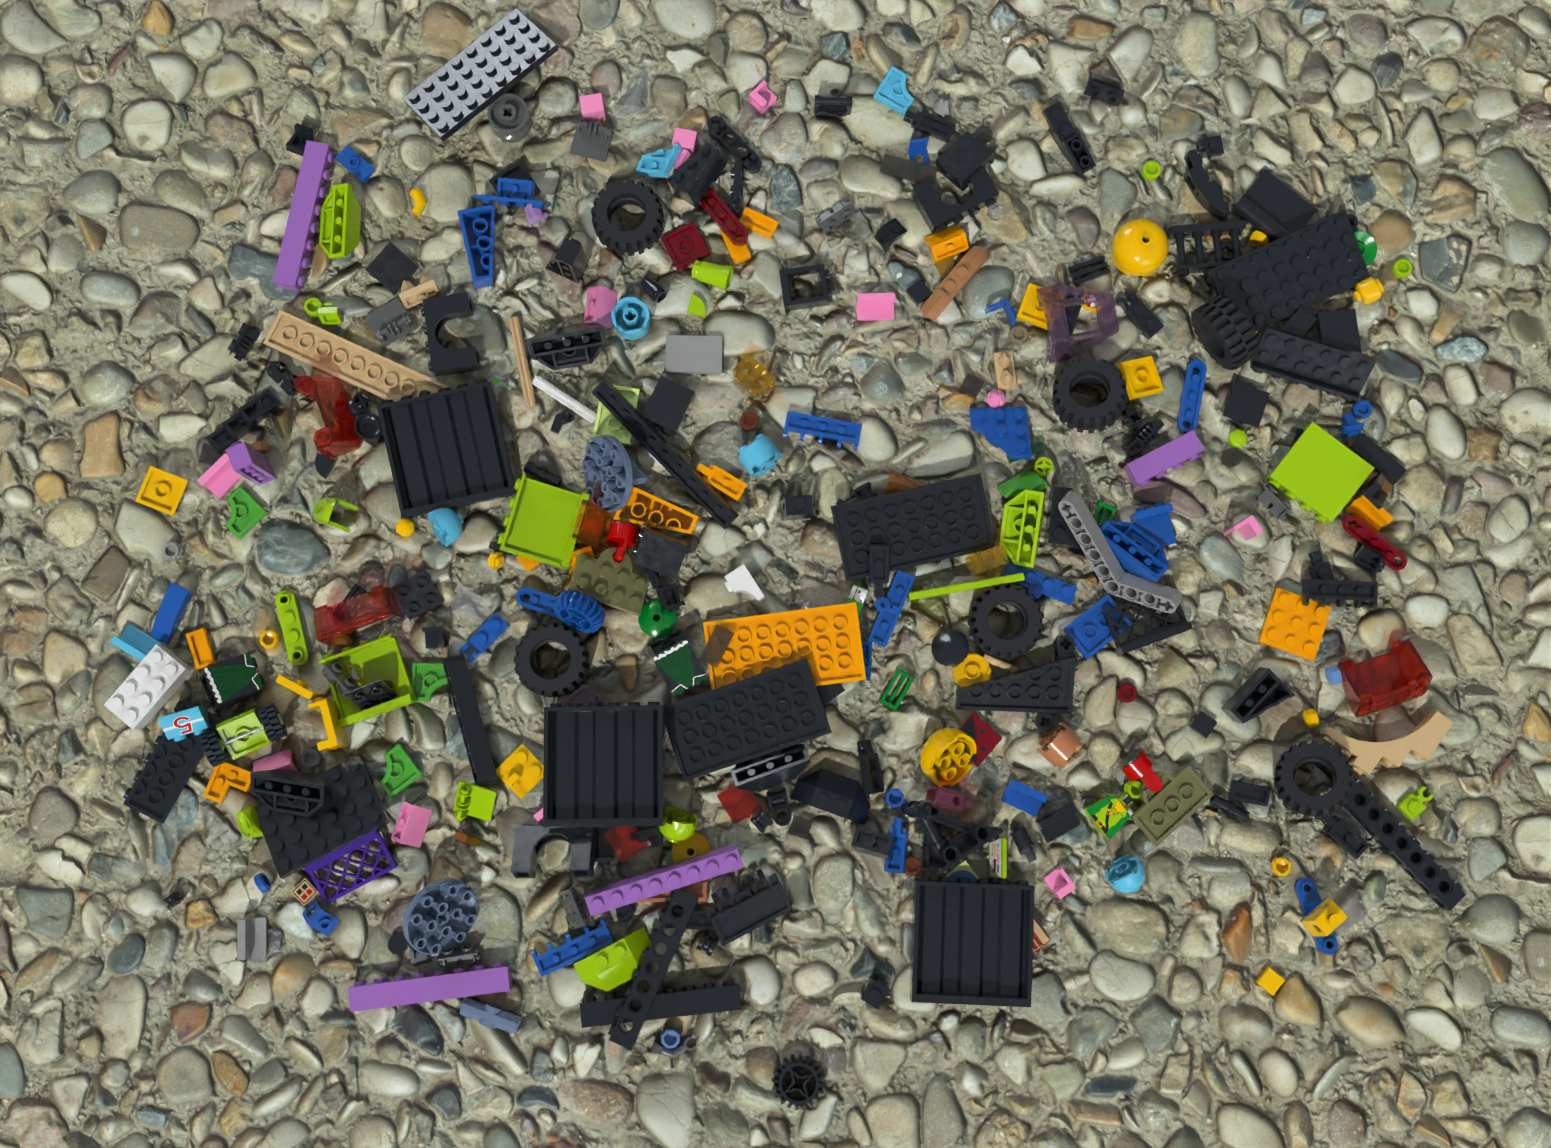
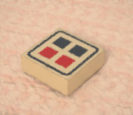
[291,877,319,906]

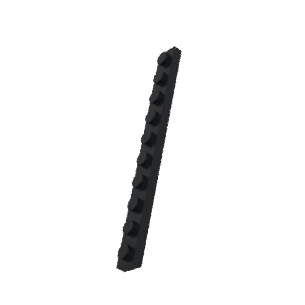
[592,379,739,530]

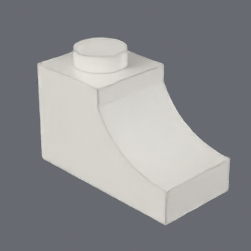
[724,564,765,602]

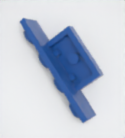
[474,178,551,209]

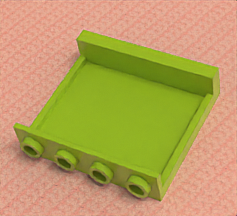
[1266,422,1374,524]
[497,474,590,570]
[318,633,417,728]

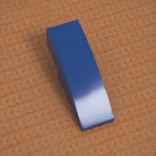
[151,582,194,645]

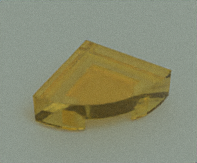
[935,256,954,281]

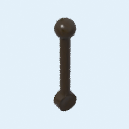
[910,603,945,628]

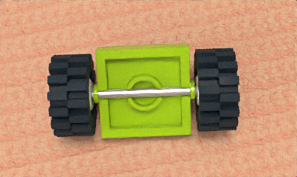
[199,703,288,767]

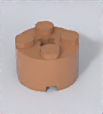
[1037,722,1083,767]

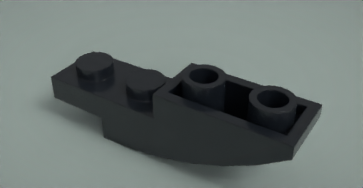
[1042,102,1097,175]
[1184,149,1230,221]

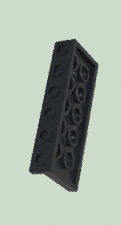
[1250,325,1377,401]
[123,698,224,824]

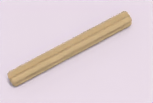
[509,316,536,407]

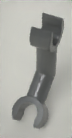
[651,1036,697,1058]

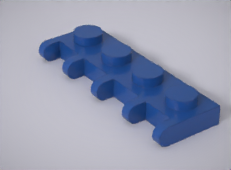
[783,411,862,451]
[531,917,615,977]

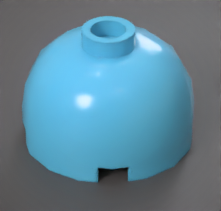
[427,508,464,547]
[1105,854,1146,893]

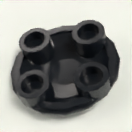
[931,629,970,667]

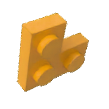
[203,762,252,803]

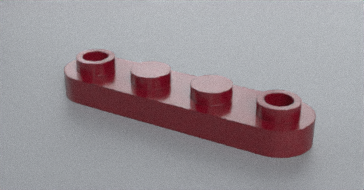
[699,187,749,246]
[1342,513,1408,571]

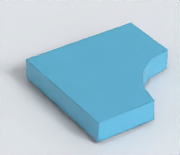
[873,66,914,116]

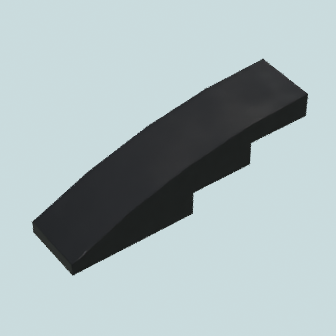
[206,389,281,454]

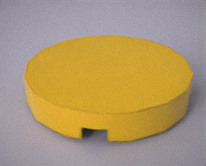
[952,653,991,688]

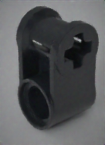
[1054,636,1078,671]
[766,787,791,826]

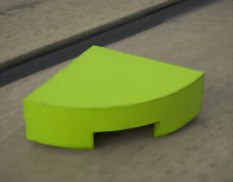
[687,294,706,318]

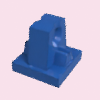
[1340,413,1364,438]

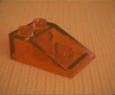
[572,499,613,551]

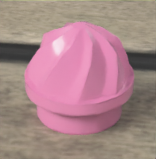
[986,389,1005,408]

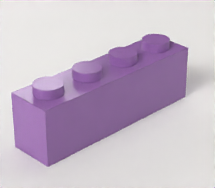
[1123,430,1204,487]
[225,442,276,486]

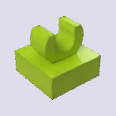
[318,301,342,325]

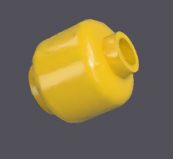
[1353,277,1384,305]

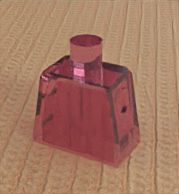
[925,785,974,812]

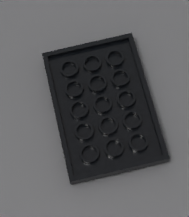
[255,753,390,879]

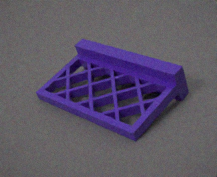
[304,829,398,905]

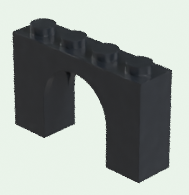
[911,166,999,233]
[420,292,481,377]
[511,824,597,879]

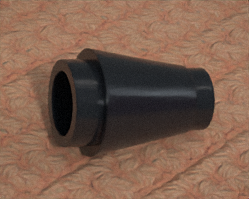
[640,276,667,303]

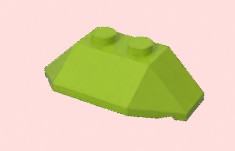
[319,183,361,259]
[999,489,1045,568]
[573,927,652,992]

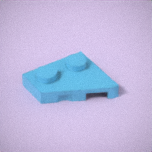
[635,144,682,178]

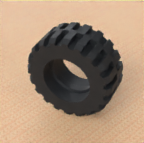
[591,179,664,256]
[1191,295,1260,370]
[1052,357,1127,433]
[967,584,1044,659]
[514,622,590,698]
[1274,740,1354,819]

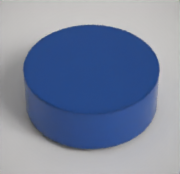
[1351,400,1372,419]
[254,873,271,894]

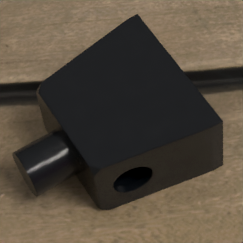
[780,495,817,521]

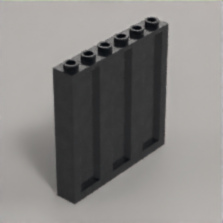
[377,379,517,519]
[543,702,665,828]
[910,876,1034,1007]

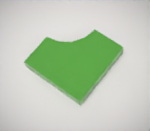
[997,468,1048,499]
[226,485,268,540]
[411,662,448,702]
[379,743,424,798]

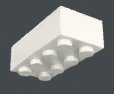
[104,644,194,730]

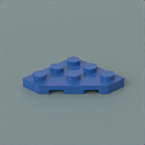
[969,406,1032,460]

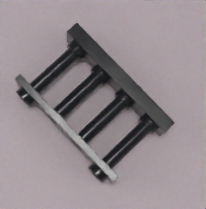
[1167,220,1246,277]

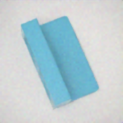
[110,625,162,661]

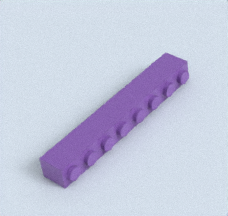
[273,140,335,292]
[585,843,743,916]
[348,962,513,1012]

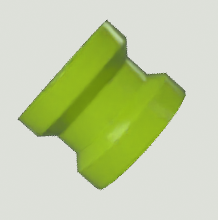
[1032,457,1054,478]

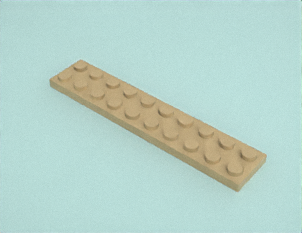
[263,310,451,402]

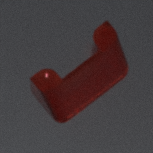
[292,375,363,459]
[1337,639,1433,718]

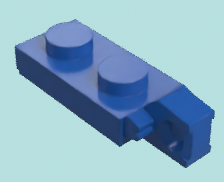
[884,817,908,873]

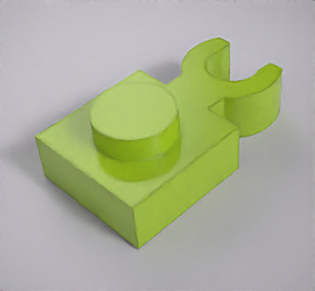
[1396,786,1433,821]

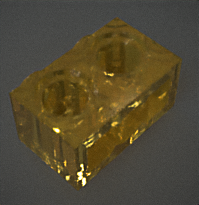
[733,354,776,399]
[965,544,1010,577]

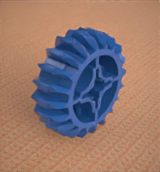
[553,589,606,633]

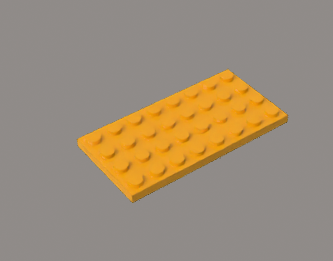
[703,602,867,690]

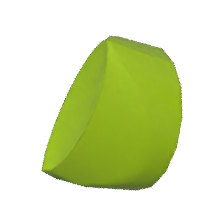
[237,804,264,839]

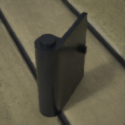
[1231,169,1317,241]

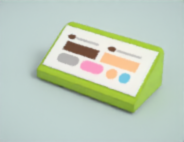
[989,838,1007,878]

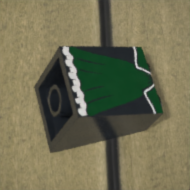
[647,628,707,696]
[200,652,265,713]

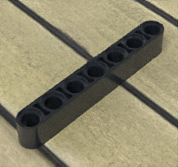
[442,654,498,787]

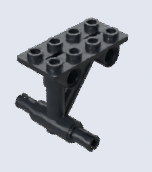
[901,800,1004,874]

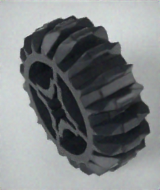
[772,1053,826,1110]

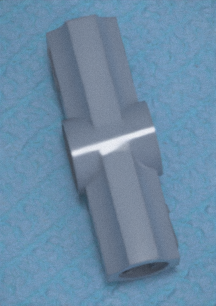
[459,997,522,1035]

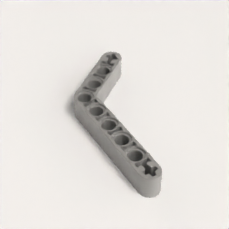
[1058,491,1183,613]

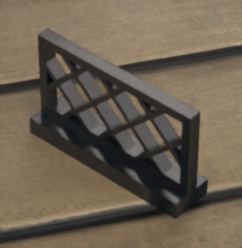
[1102,587,1193,657]

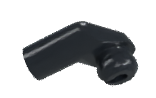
[550,410,575,434]

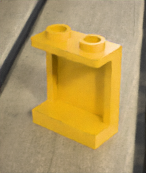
[308,697,348,751]

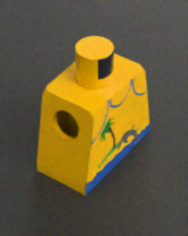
[1300,896,1347,937]

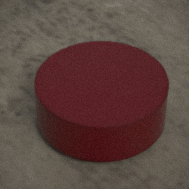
[1116,683,1137,703]

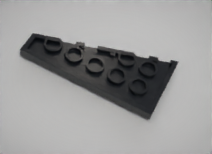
[955,655,1076,714]

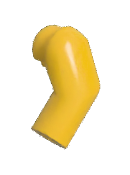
[410,188,427,217]

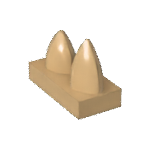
[399,275,441,309]
[993,351,1017,391]

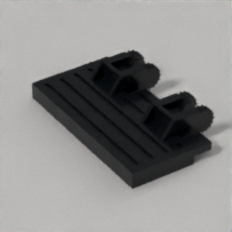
[705,869,793,946]

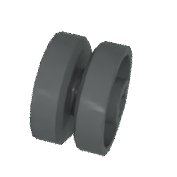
[487,93,532,143]

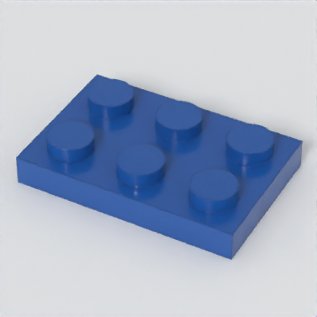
[1062,594,1132,660]

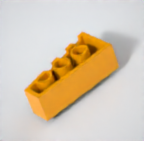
[613,486,701,535]

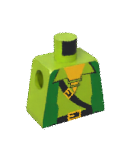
[1082,793,1133,840]

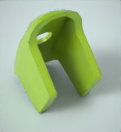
[313,497,359,532]

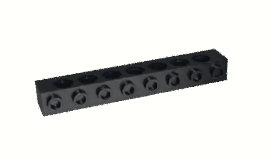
[1343,778,1466,911]
[608,889,699,1050]

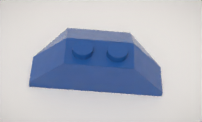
[1100,520,1169,581]

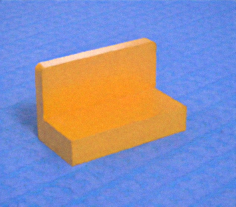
[924,225,969,263]
[1344,494,1394,531]

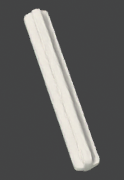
[532,375,597,423]

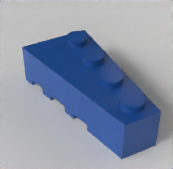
[458,204,496,289]

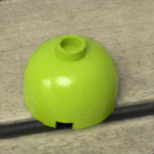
[659,807,698,843]

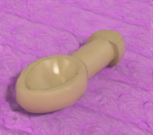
[983,653,1018,673]

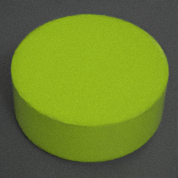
[1141,161,1161,181]
[1391,259,1412,278]

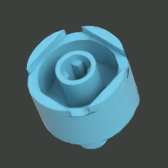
[611,297,651,340]
[738,433,782,478]

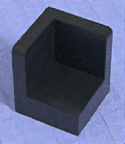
[422,626,446,649]

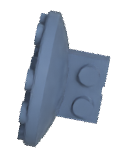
[581,435,647,512]
[403,878,478,955]

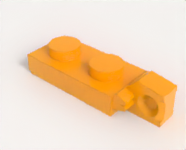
[696,463,748,502]

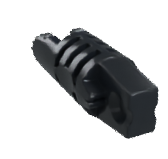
[1121,418,1164,459]

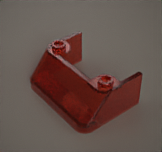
[313,585,404,646]

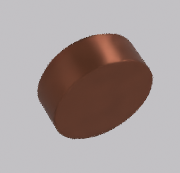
[740,411,759,431]
[905,856,922,876]

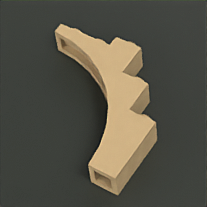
[1319,711,1454,776]

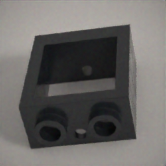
[779,264,832,312]

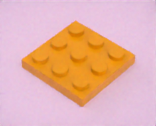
[1257,587,1332,662]

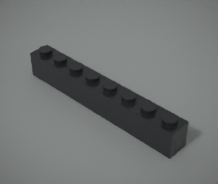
[580,980,742,1028]

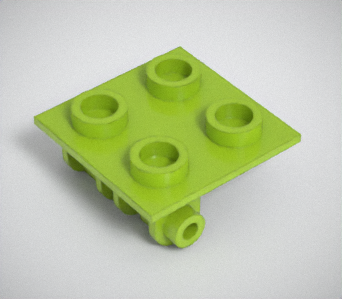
[453,780,497,822]

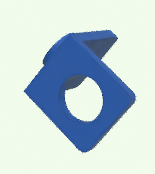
[908,137,930,170]
[985,299,1017,328]
[302,899,340,936]

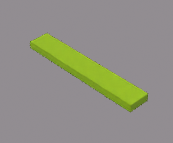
[909,573,1025,601]

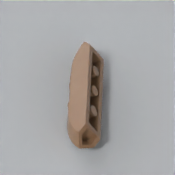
[921,246,988,320]

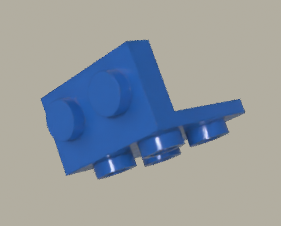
[1129,502,1176,547]

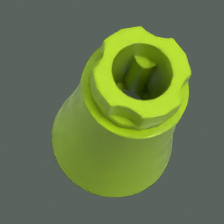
[691,260,734,292]

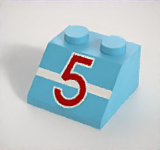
[158,704,211,742]

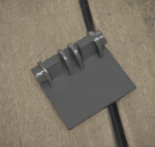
[569,119,615,162]
[365,298,416,348]
[558,887,588,930]

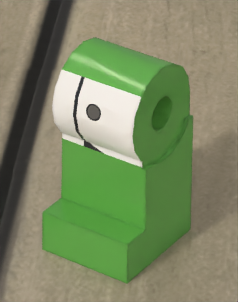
[846,584,869,617]

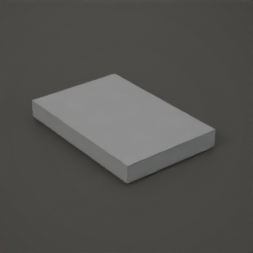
[665,335,722,374]

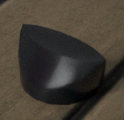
[354,413,383,446]

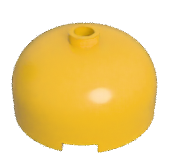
[1111,219,1169,277]
[920,728,977,788]

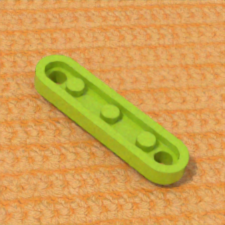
[275,590,310,666]

